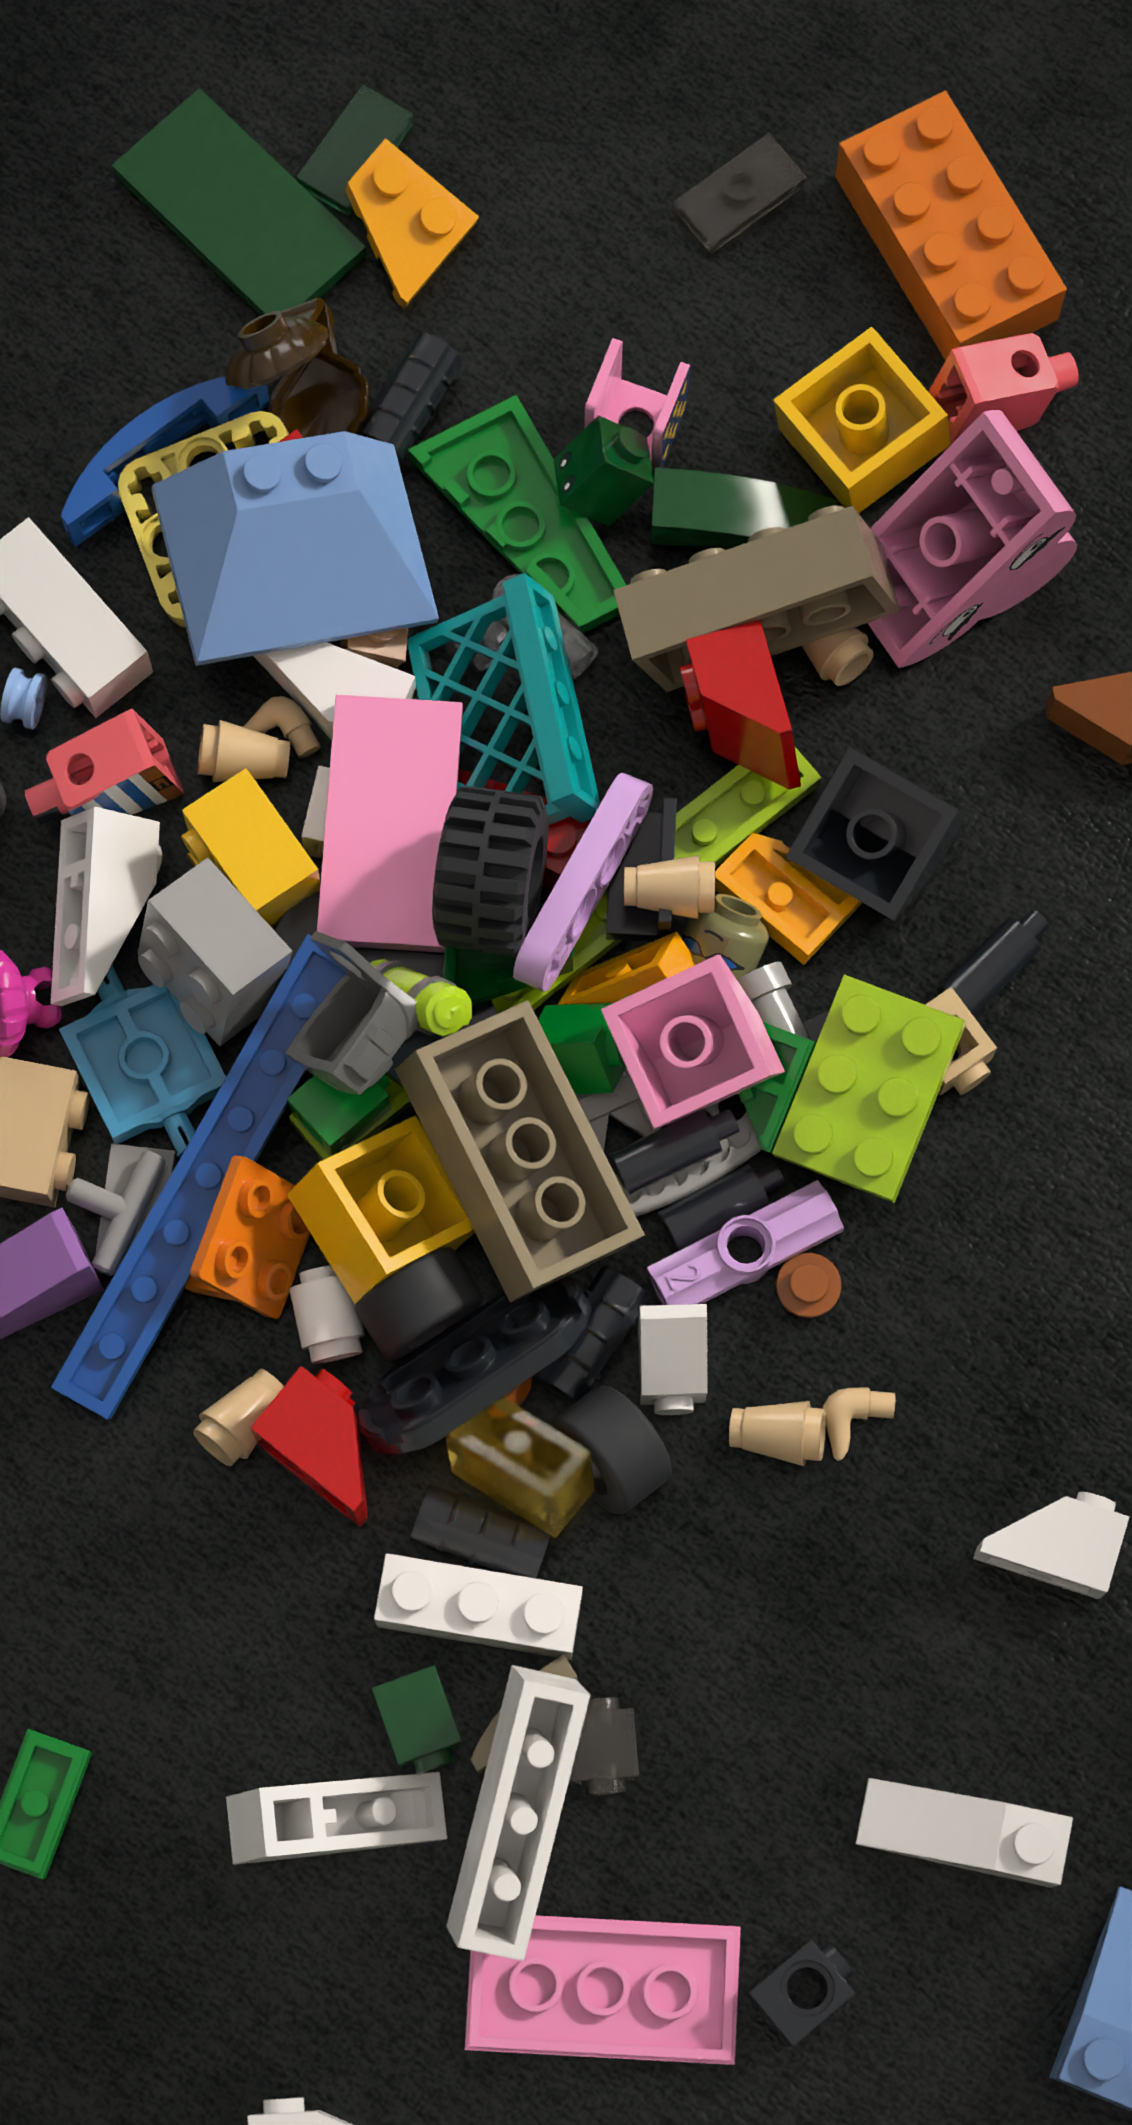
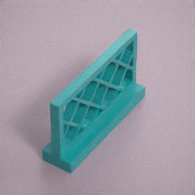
[407,573,600,826]

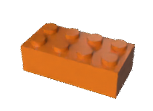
[835,90,1067,361]

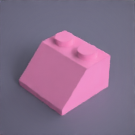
[601,955,785,1128]

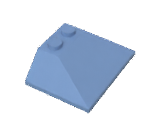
[152,431,439,666]

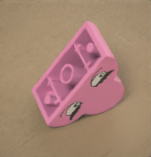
[868,410,1077,668]

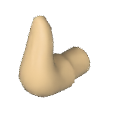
[243,696,321,759]
[823,1387,895,1461]

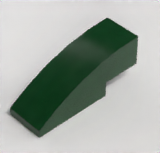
[651,467,837,550]

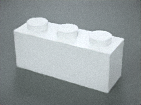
[0,517,153,718]
[374,1553,583,1660]

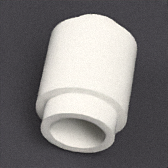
[289,1265,365,1364]

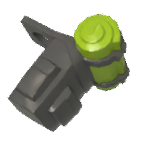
[285,931,472,1095]

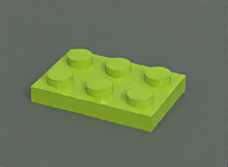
[772,975,966,1203]

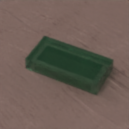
[297,84,414,216]

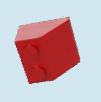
[679,620,801,790]
[250,1366,368,1527]

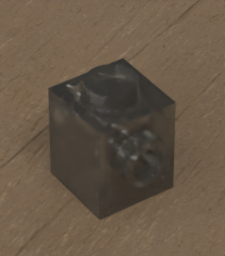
[571,1698,639,1796]

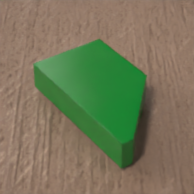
[738,1022,816,1154]

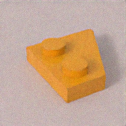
[345,138,479,309]
[715,833,863,965]

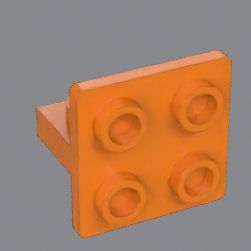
[185,1155,310,1319]

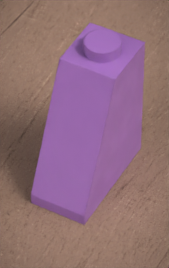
[0,1208,104,1339]

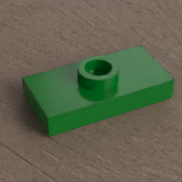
[0,1729,93,1880]

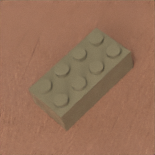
[613,506,901,692]
[395,1001,645,1303]

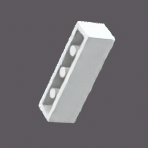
[447,1665,590,1961]

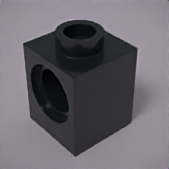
[746,1939,855,2046]

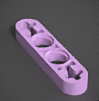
[513,773,653,991]

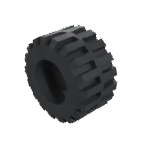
[432,785,548,957]

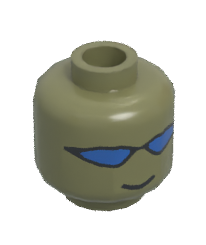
[681,894,769,981]

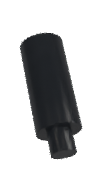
[937,909,1049,1016]
[609,1109,740,1196]
[657,1162,785,1252]

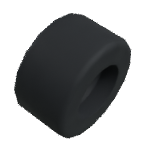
[355,1247,483,1361]
[550,1386,672,1514]

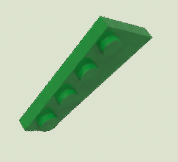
[408,395,626,635]

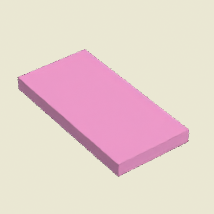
[317,695,463,953]
[465,1916,740,2065]

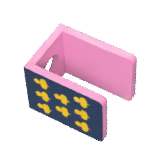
[584,338,691,473]

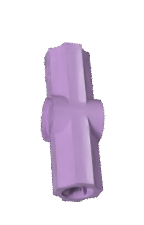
[646,1180,844,1305]

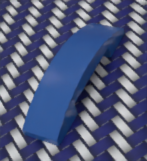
[61,377,270,547]

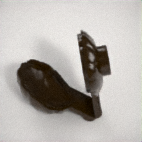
[225,297,370,438]

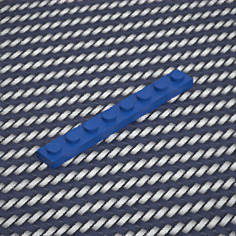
[51,934,345,1419]

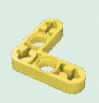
[118,411,289,628]

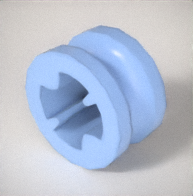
[0,668,47,730]

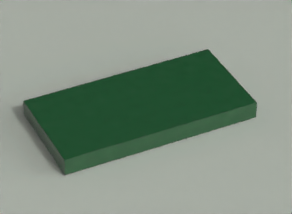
[111,88,367,316]

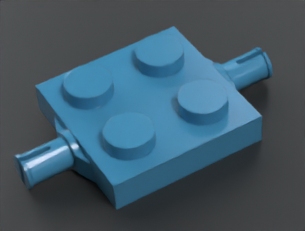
[59,963,226,1158]

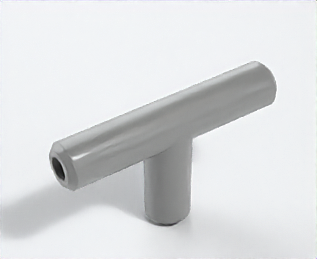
[66,1151,166,1276]

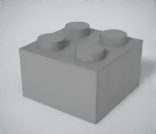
[137,858,292,1047]

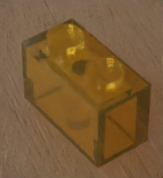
[446,1397,595,1538]

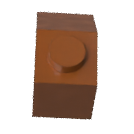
[1045,672,1132,765]

